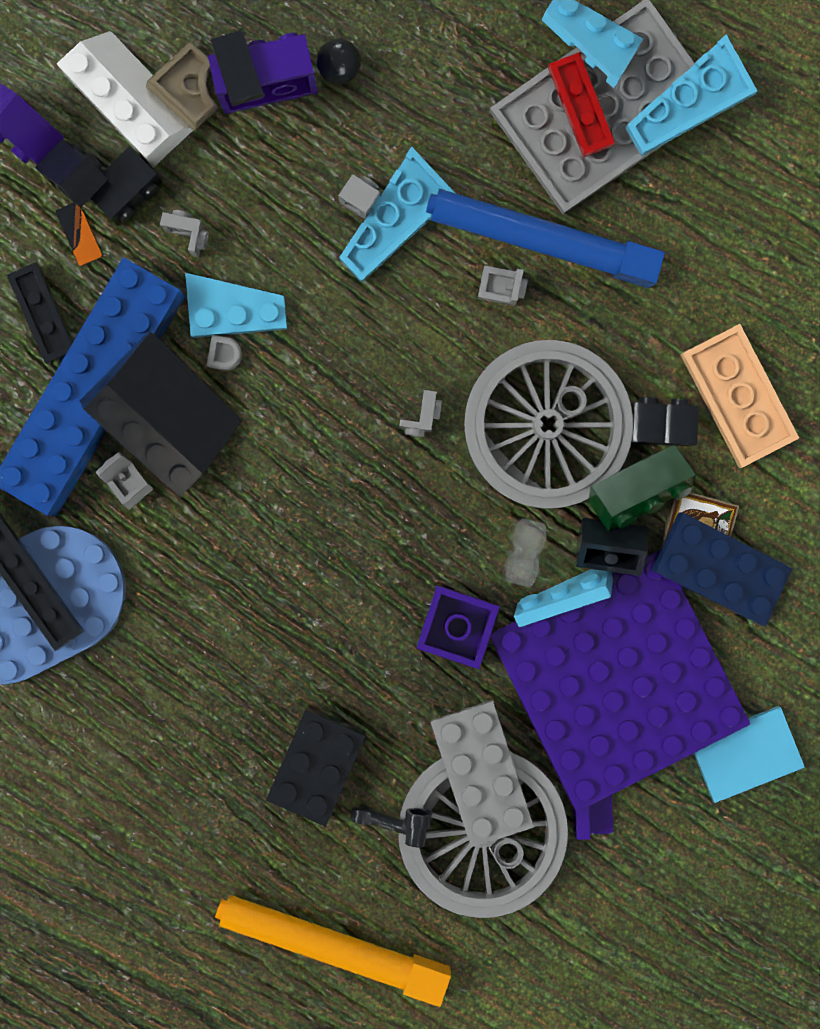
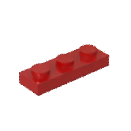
[548,52,615,158]

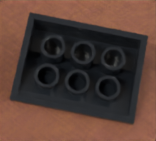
[80,330,242,497]

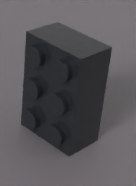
[266,705,367,827]

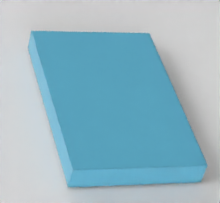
[694,706,805,803]

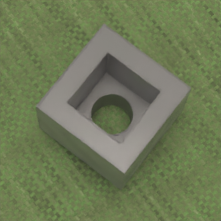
[338,174,380,219]

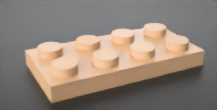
[681,324,799,468]

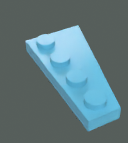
[626,34,757,156]
[339,147,455,283]

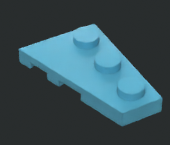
[514,569,614,627]

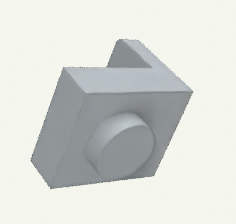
[160,210,209,257]
[478,265,528,306]
[399,390,442,437]
[96,452,153,510]

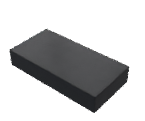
[210,29,264,107]

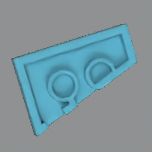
[542,0,643,88]
[185,273,288,338]

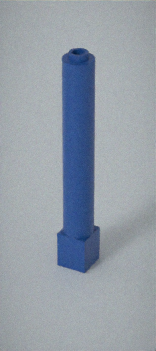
[426,189,665,288]

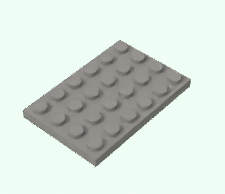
[490,0,695,215]

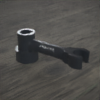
[351,805,432,848]

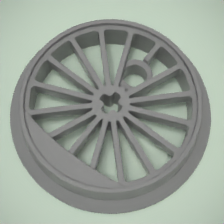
[465,340,633,508]
[398,752,568,918]

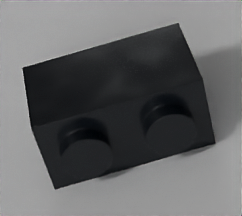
[35,140,108,207]
[90,146,162,226]
[576,517,647,576]

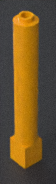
[215,895,451,1007]

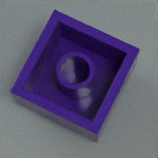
[416,585,500,669]

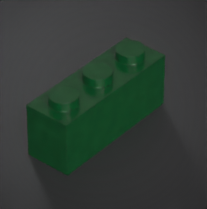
[588,445,696,531]

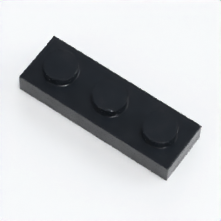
[7,262,73,365]

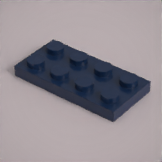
[651,512,792,627]

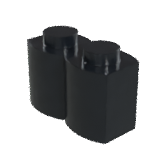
[631,397,699,447]

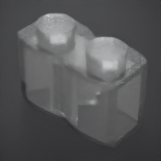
[503,518,546,587]

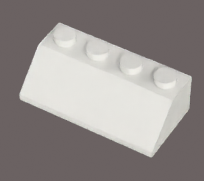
[57,31,193,168]

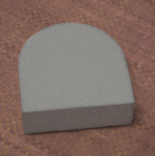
[206,335,242,371]

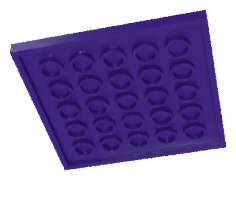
[490,550,751,812]

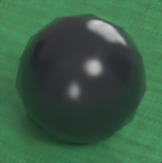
[317,38,361,85]

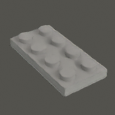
[430,700,534,848]

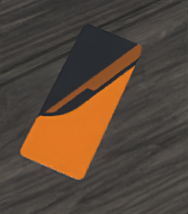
[56,202,102,266]

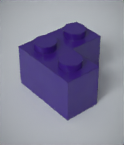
[0,83,64,165]

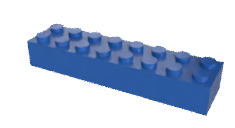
[0,257,186,516]

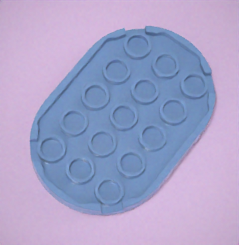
[0,526,126,684]

